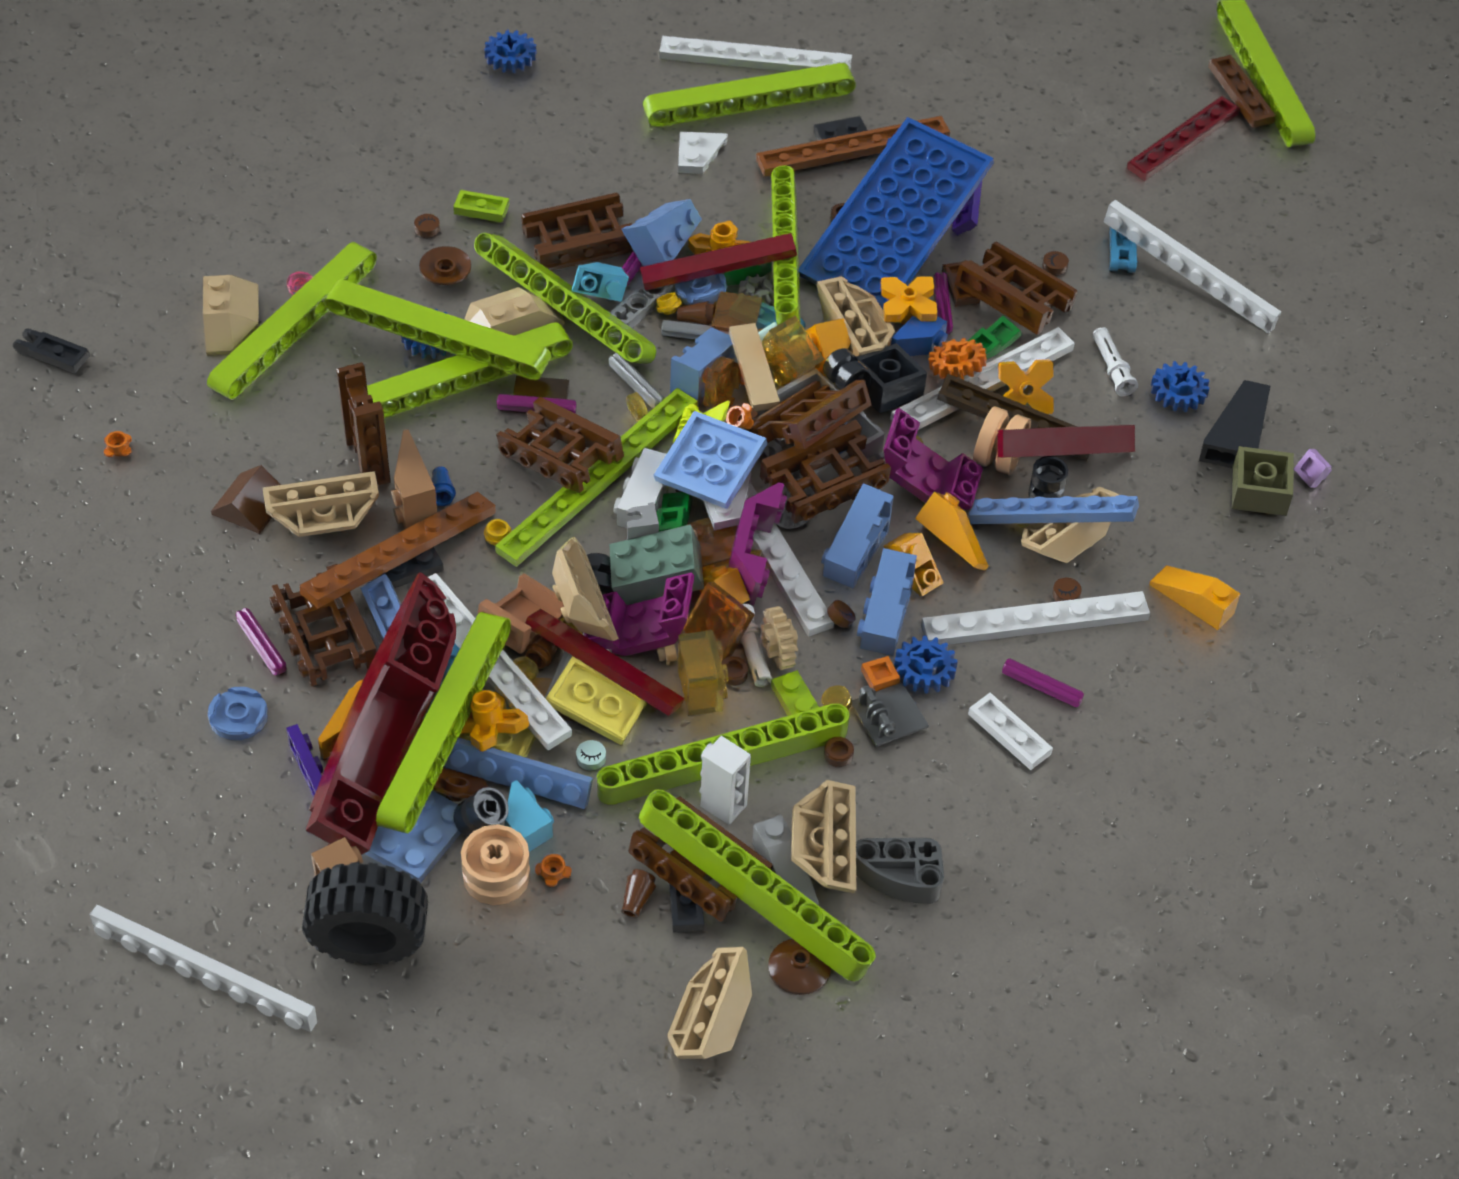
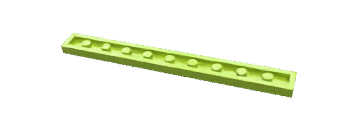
[495,388,698,567]

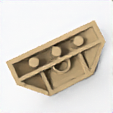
[203,275,259,356]
[817,276,895,357]
[464,287,564,336]
[263,471,379,537]
[1021,487,1120,563]
[552,536,619,641]
[791,780,856,894]
[667,947,752,1059]

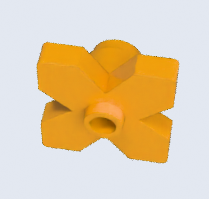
[688,220,750,255]
[880,276,937,325]
[998,359,1054,414]
[460,690,529,752]

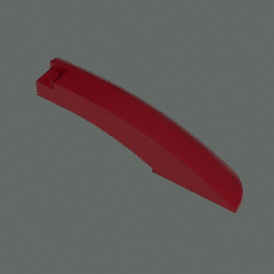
[305,572,456,855]

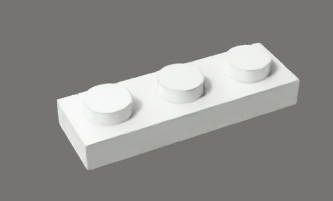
[968,693,1053,770]

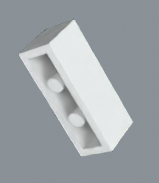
[613,448,669,528]
[700,736,751,825]

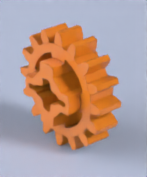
[928,338,987,380]

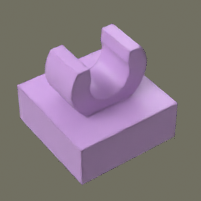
[1294,449,1332,487]

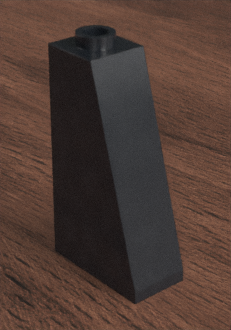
[1199,380,1271,469]

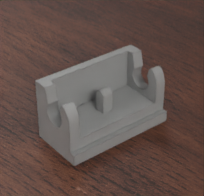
[626,502,659,540]

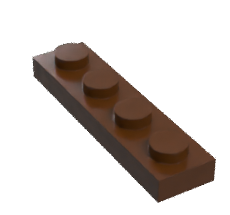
[1208,55,1276,128]

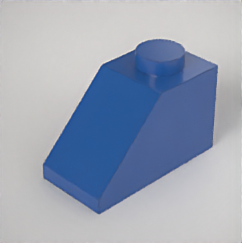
[891,315,948,356]

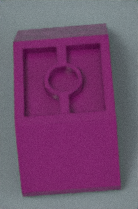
[883,408,983,510]
[728,483,787,607]
[584,572,694,656]

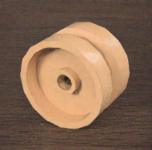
[973,406,1031,475]
[461,824,530,905]

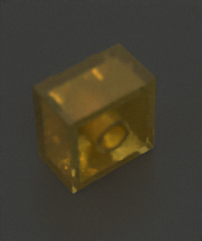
[761,315,825,387]
[677,630,729,716]

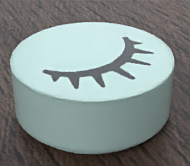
[576,740,606,771]

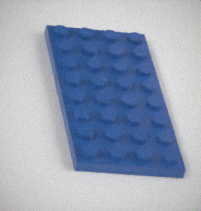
[799,117,994,310]

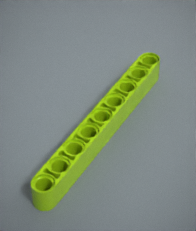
[1217,0,1315,147]
[642,63,856,127]
[771,166,801,333]
[474,233,656,364]
[207,242,377,400]
[324,279,552,380]
[367,322,573,418]
[376,612,511,834]
[597,703,850,805]
[639,790,876,982]

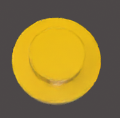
[656,293,682,315]
[484,519,512,545]

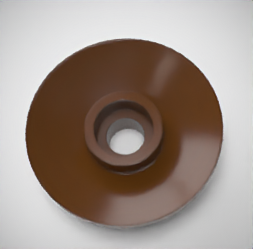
[419,246,471,285]
[433,768,488,802]
[768,939,831,995]

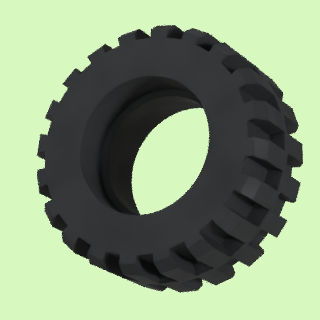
[302,862,428,965]

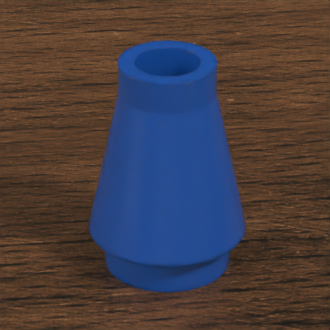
[431,467,456,506]

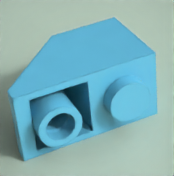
[572,262,629,302]
[505,780,554,852]

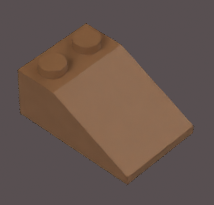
[391,429,437,529]

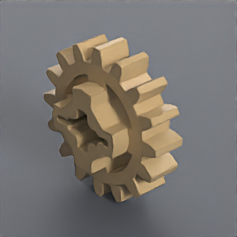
[761,606,798,670]

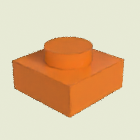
[861,656,900,691]

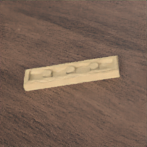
[729,323,780,411]

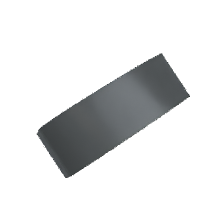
[856,838,944,904]

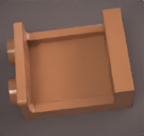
[477,573,564,654]

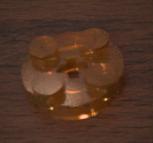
[702,357,741,409]

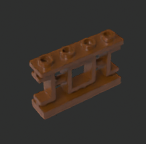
[522,192,633,271]
[954,241,1077,335]
[336,362,391,486]
[750,380,871,449]
[496,397,624,493]
[760,420,891,524]
[269,564,377,686]
[628,796,773,922]

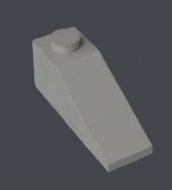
[752,814,819,906]

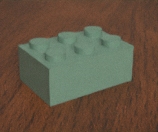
[609,524,704,605]

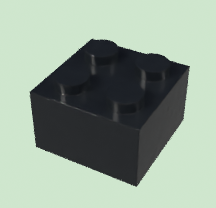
[857,343,927,413]

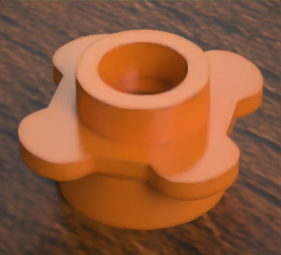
[726,403,754,430]
[104,431,132,457]
[535,854,572,887]

